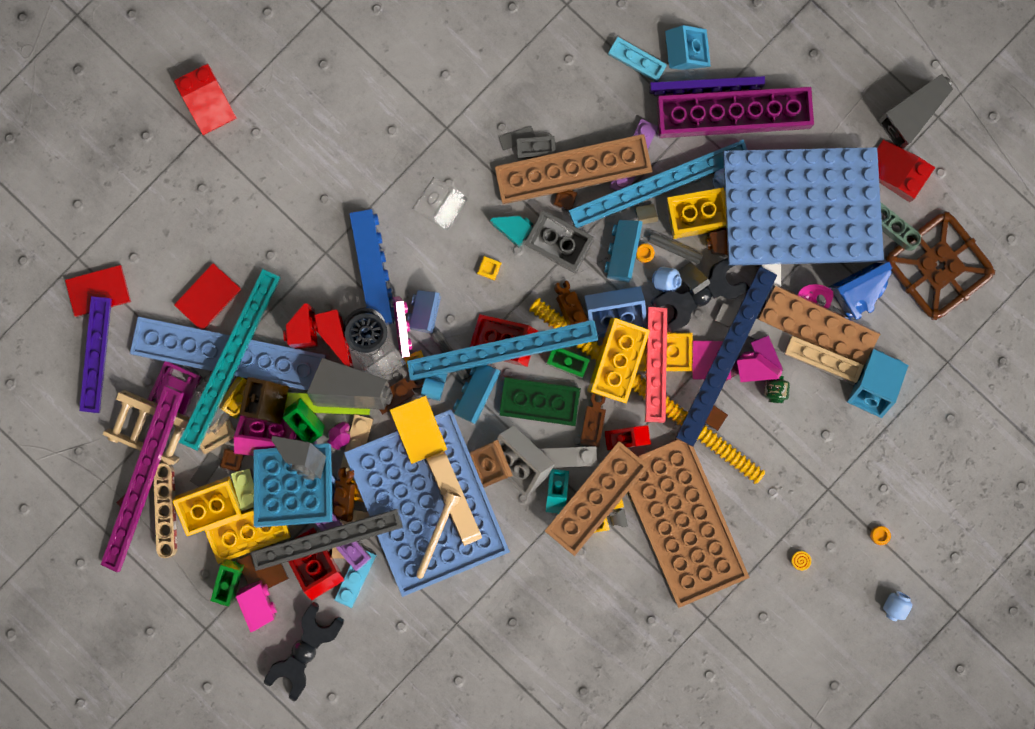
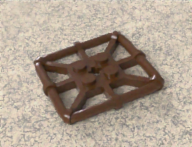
[885,211,996,320]

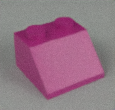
[236,580,277,633]

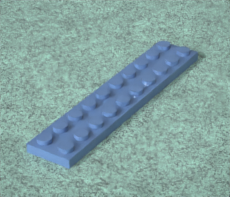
[130,317,326,391]

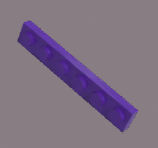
[649,76,765,97]
[79,296,112,413]

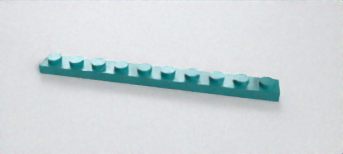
[179,269,281,451]

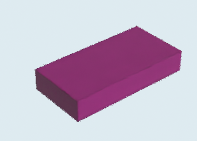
[751,335,783,371]

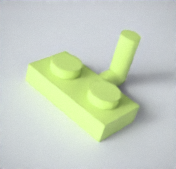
[231,468,254,511]

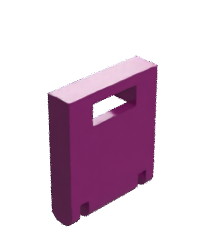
[147,361,201,415]

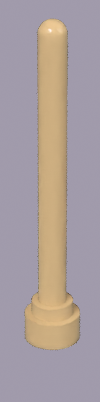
[416,490,461,579]

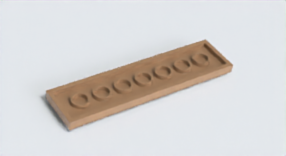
[495,134,652,205]

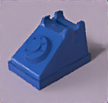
[828,261,892,320]

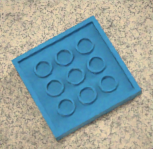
[254,443,332,528]

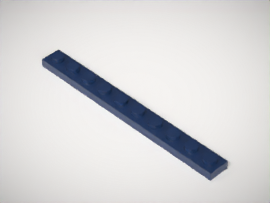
[676,266,777,447]

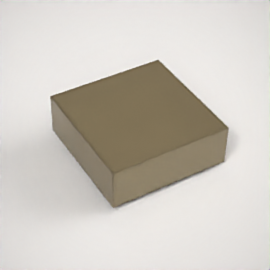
[635,204,658,224]

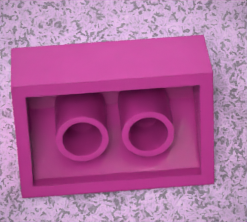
[234,415,297,456]

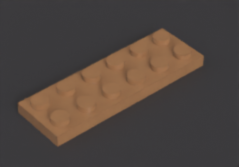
[759,284,880,367]
[545,442,649,556]

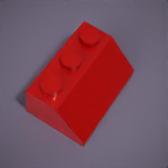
[283,303,318,349]

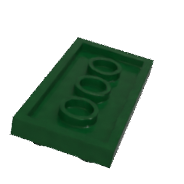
[499,377,581,426]

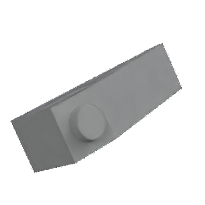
[540,447,597,468]

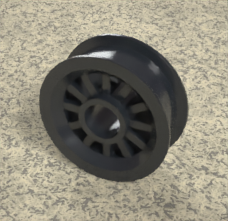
[343,308,388,353]

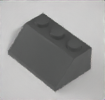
[271,436,326,481]

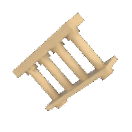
[102,390,190,465]

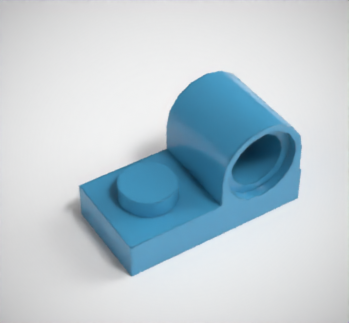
[421,373,448,401]

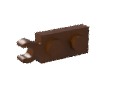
[554,280,588,325]
[380,378,424,415]
[580,394,606,448]
[333,467,355,522]

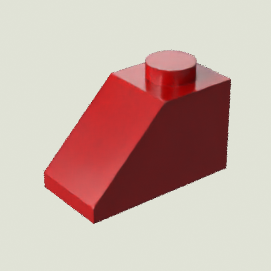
[605,425,651,450]

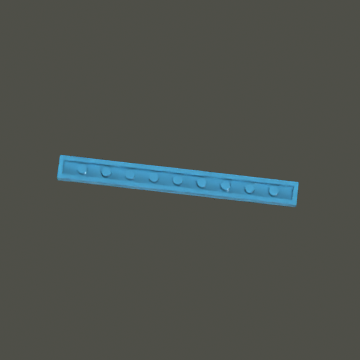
[568,140,748,228]
[407,320,598,381]

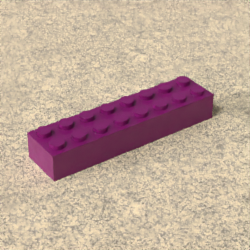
[657,87,814,138]

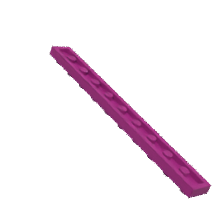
[100,385,184,572]

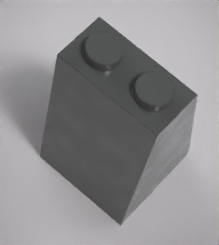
[878,74,953,149]
[307,358,393,410]

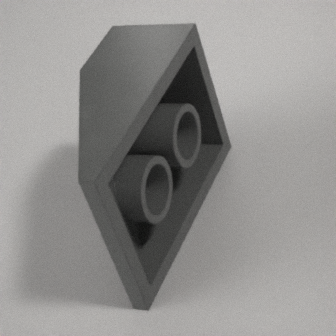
[525,210,594,274]

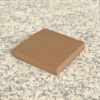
[469,440,513,487]

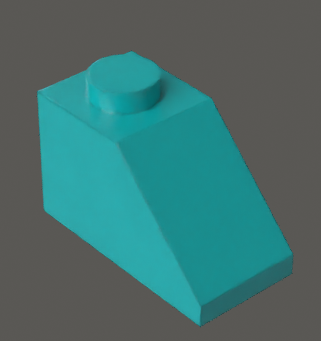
[490,216,534,248]
[545,469,569,514]

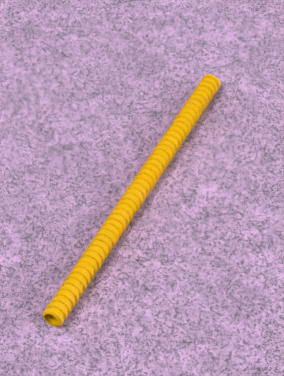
[529,298,765,484]

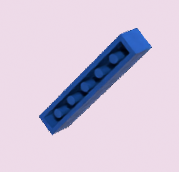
[349,209,395,325]

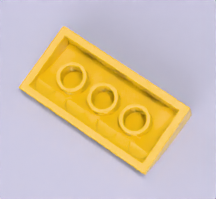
[587,318,650,404]
[205,508,291,564]

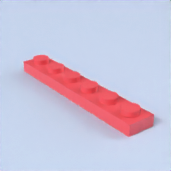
[645,307,667,423]

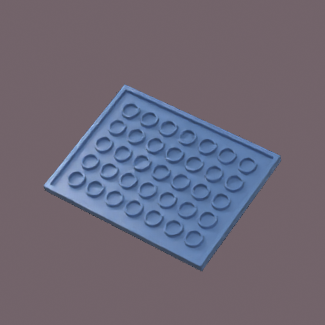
[723,147,884,265]
[344,409,510,597]

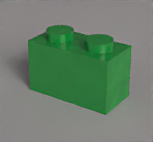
[546,348,590,379]
[283,398,325,443]
[210,559,244,607]

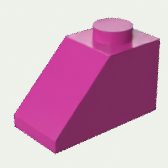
[737,351,782,382]

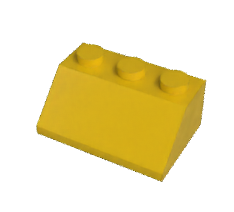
[667,187,727,239]
[172,476,242,536]

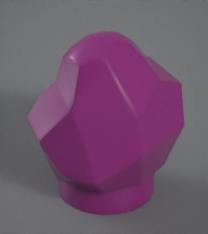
[327,421,350,450]

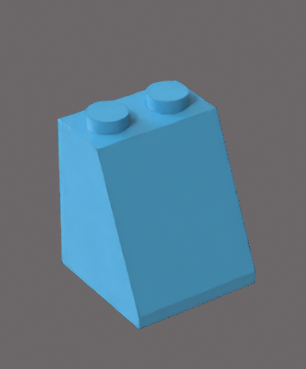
[847,349,909,418]

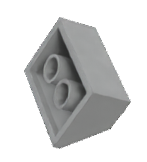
[497,426,555,498]

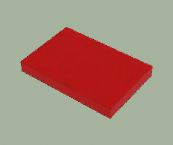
[174,263,242,330]
[65,265,131,317]

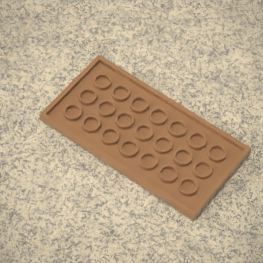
[628,440,750,608]

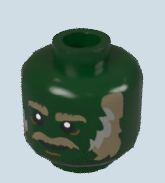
[764,376,790,403]

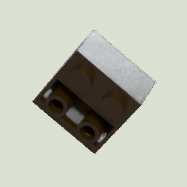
[239,377,289,424]

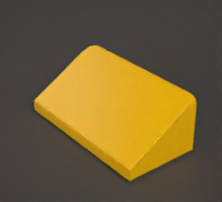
[219,377,247,419]

